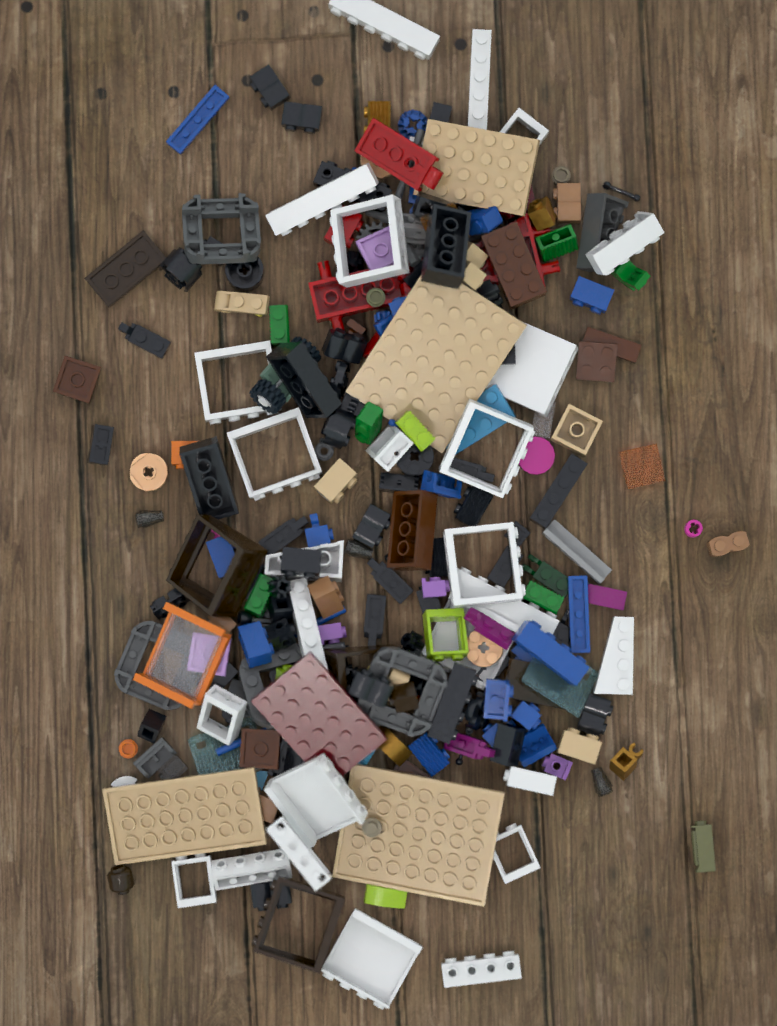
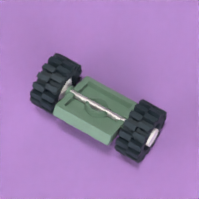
[249,336,321,414]

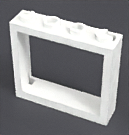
[330,194,410,288]
[194,340,282,425]
[439,398,535,498]
[227,407,322,501]
[443,522,525,608]
[266,816,332,891]

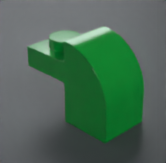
[611,260,650,291]

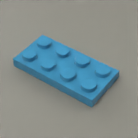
[446,384,516,455]

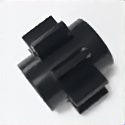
[347,250,363,273]
[267,575,291,598]
[401,630,424,651]

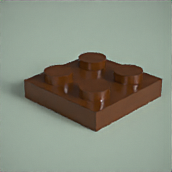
[576,341,618,382]
[53,355,102,404]
[239,728,281,770]

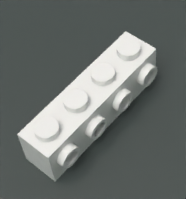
[211,849,292,891]
[441,951,522,988]

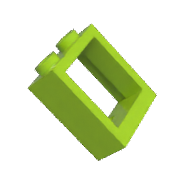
[422,608,469,662]

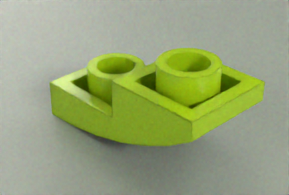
[364,884,407,909]

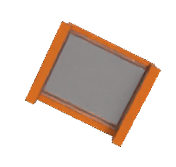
[133,602,232,709]

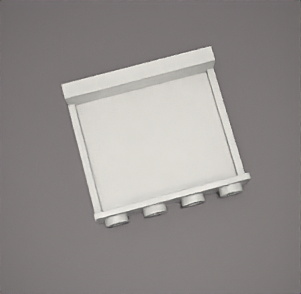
[484,323,578,418]
[422,595,520,690]
[264,753,368,849]
[321,908,423,1010]

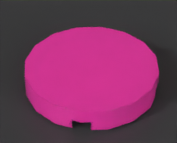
[519,437,555,475]

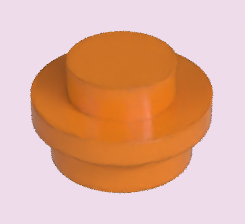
[119,739,138,759]

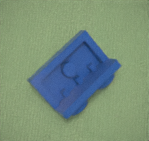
[484,679,514,722]
[519,724,557,767]

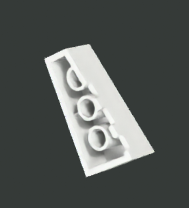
[585,211,664,276]
[265,540,344,582]
[592,617,634,695]

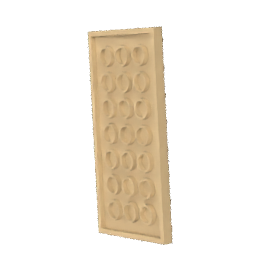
[102,767,267,865]

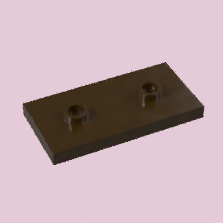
[84,230,166,308]
[505,658,580,712]

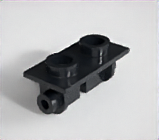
[150,588,191,620]

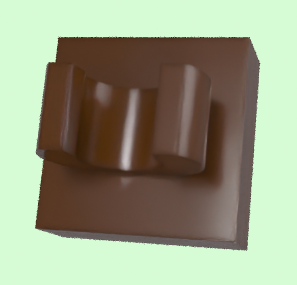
[346,318,367,335]

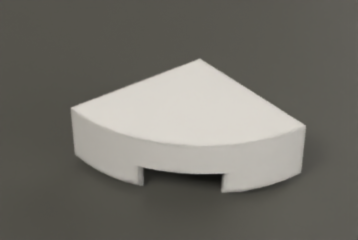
[111,776,138,787]

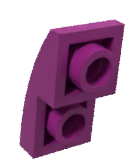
[588,584,627,610]

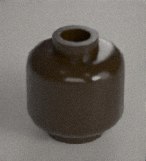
[107,865,134,895]

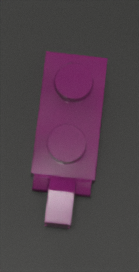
[464,607,515,650]
[443,732,496,760]

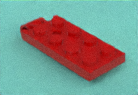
[354,118,444,192]

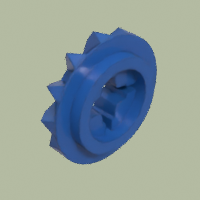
[398,109,427,140]

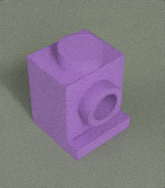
[421,577,450,598]
[318,622,347,645]
[542,753,573,780]

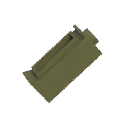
[690,820,716,873]

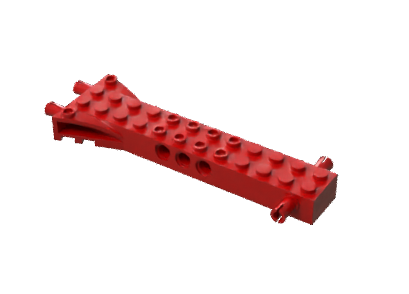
[308,213,560,331]

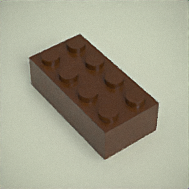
[480,221,547,310]
[387,490,438,571]

